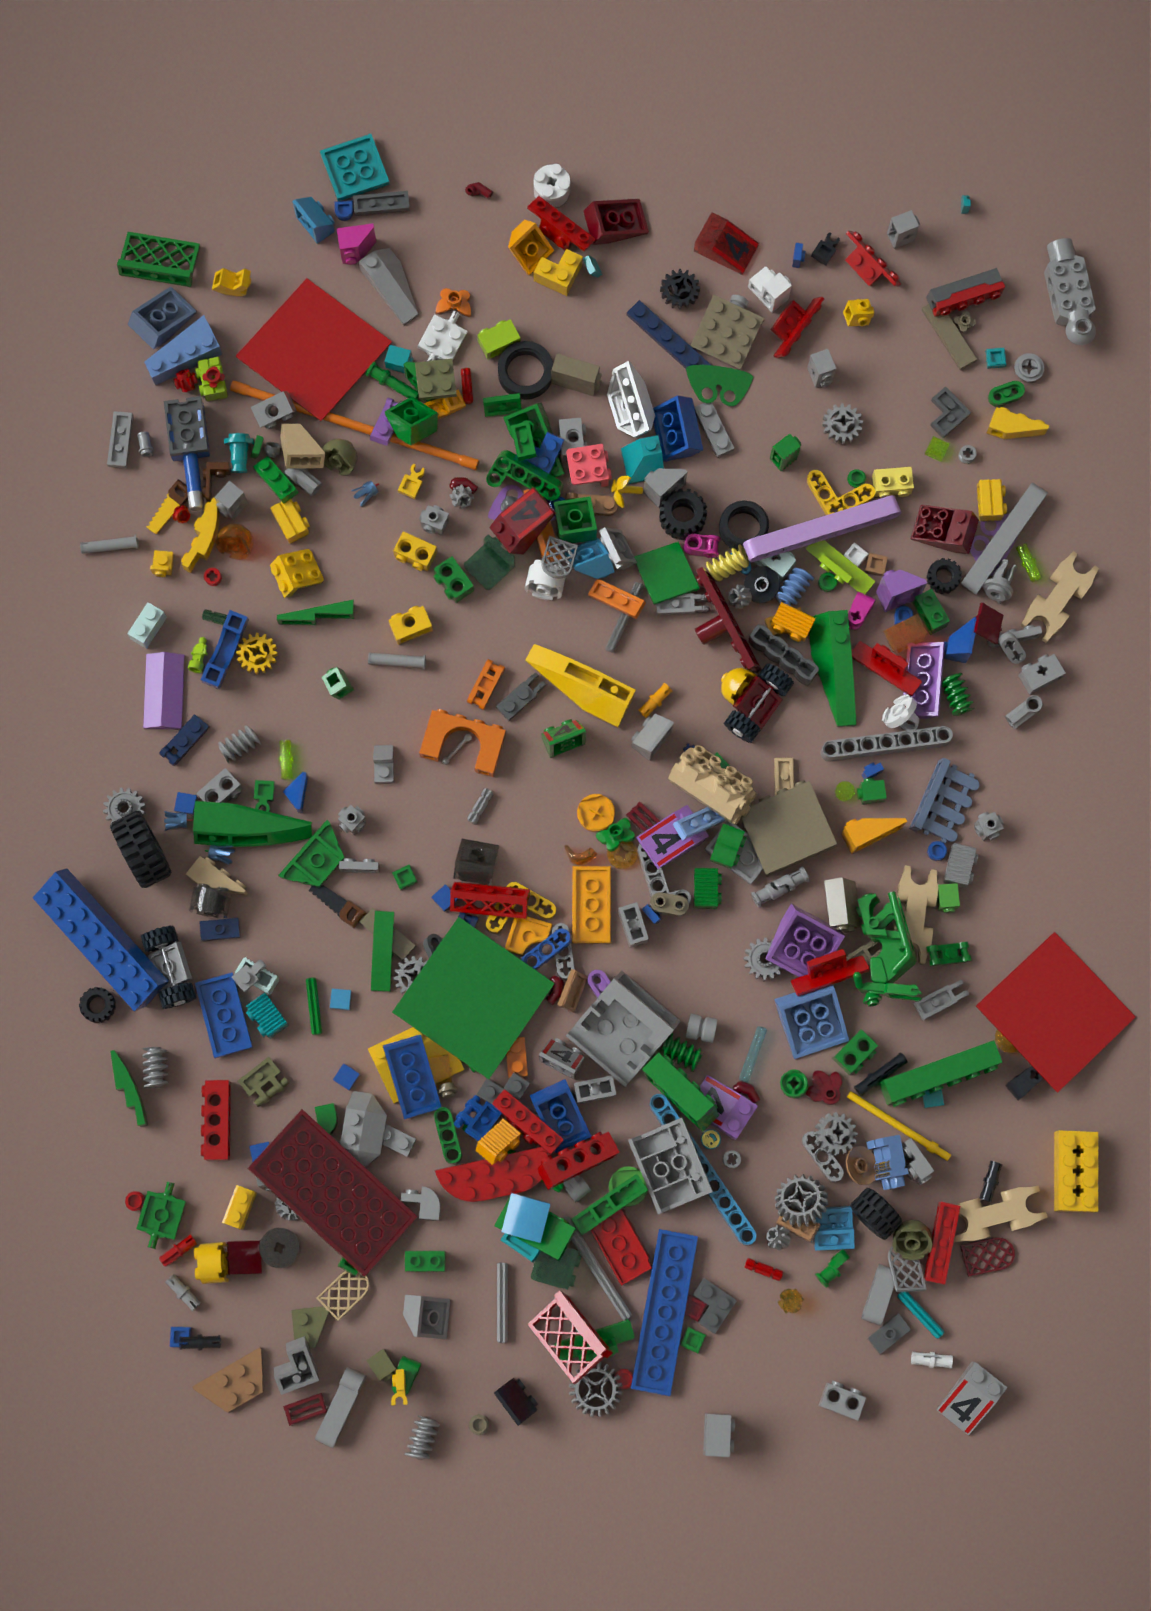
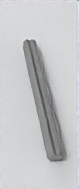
[563,1216,632,1320]

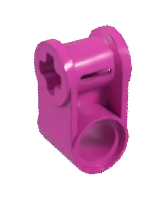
[684,534,721,558]
[848,591,876,630]

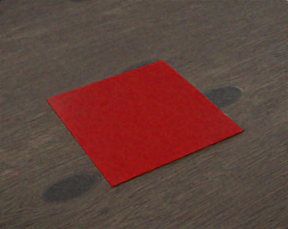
[235,278,392,421]
[976,932,1135,1093]

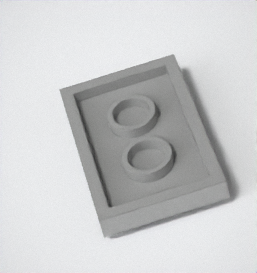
[705,821,763,885]

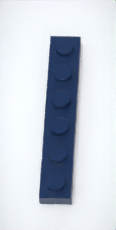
[626,300,711,369]

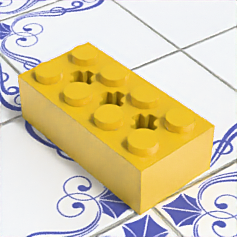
[1054,1130,1098,1213]

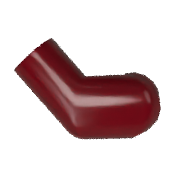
[449,477,478,494]
[546,976,564,1006]
[733,1081,761,1103]

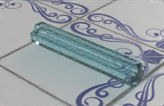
[739,1026,767,1083]

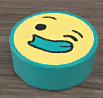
[701,1129,721,1150]

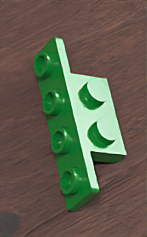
[554,1319,635,1361]

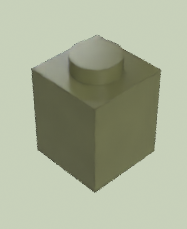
[366,1349,397,1381]

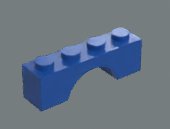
[200,610,249,690]

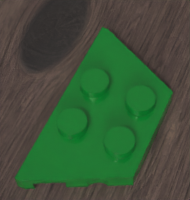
[278,820,345,888]

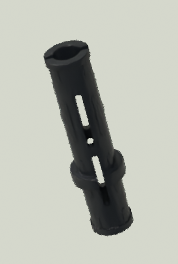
[854,1052,908,1097]

